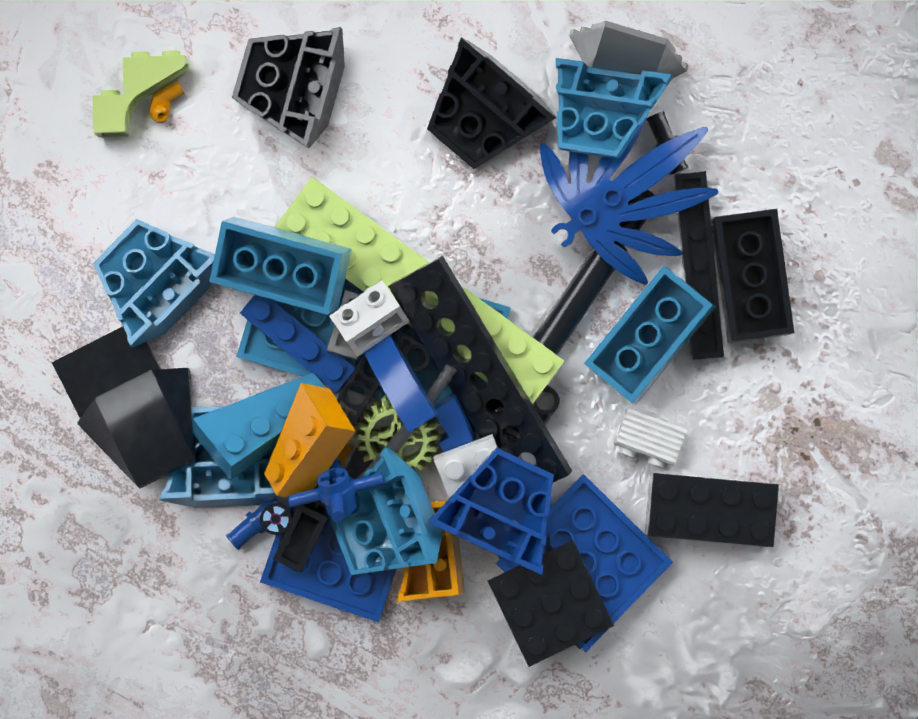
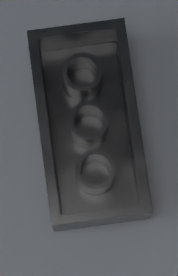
[711,209,795,343]
[645,473,779,547]

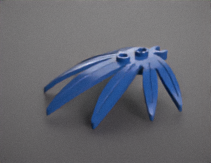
[540,115,718,285]

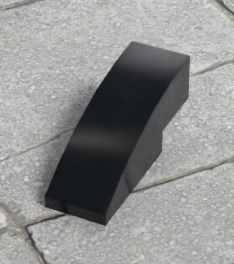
[273,484,330,573]

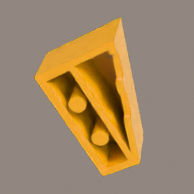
[264,383,356,498]
[397,500,465,602]

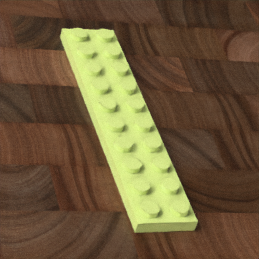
[275,177,565,404]

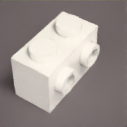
[330,281,410,357]

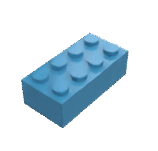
[209,216,352,315]
[584,265,716,404]

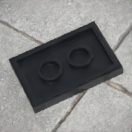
[52,326,161,418]

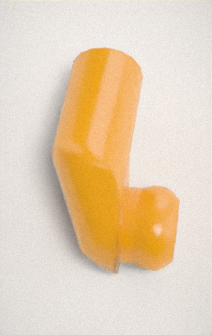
[149,80,185,123]

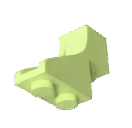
[92,50,189,137]

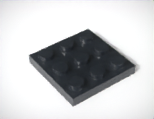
[487,540,614,667]

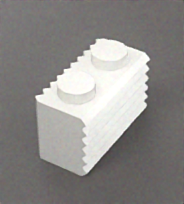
[613,409,687,469]

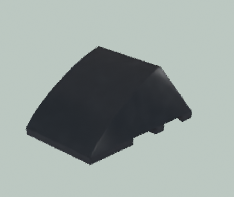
[232,27,345,148]
[427,37,557,169]
[77,368,196,489]

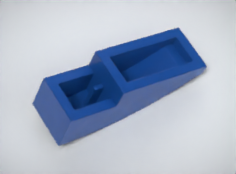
[364,334,439,432]
[434,393,477,452]

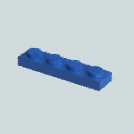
[240,295,356,393]

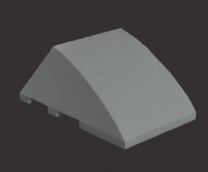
[569,21,688,79]

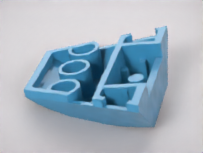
[556,58,673,159]
[93,219,215,348]
[160,406,281,508]
[329,447,443,575]

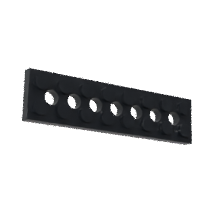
[388,255,572,483]

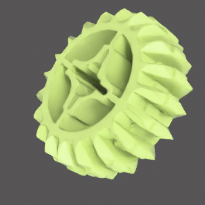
[355,395,441,471]

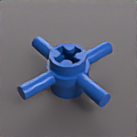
[288,459,385,522]

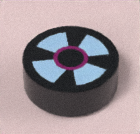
[260,503,292,535]

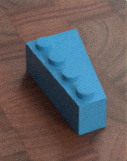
[192,373,326,480]

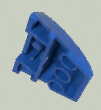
[428,448,554,575]

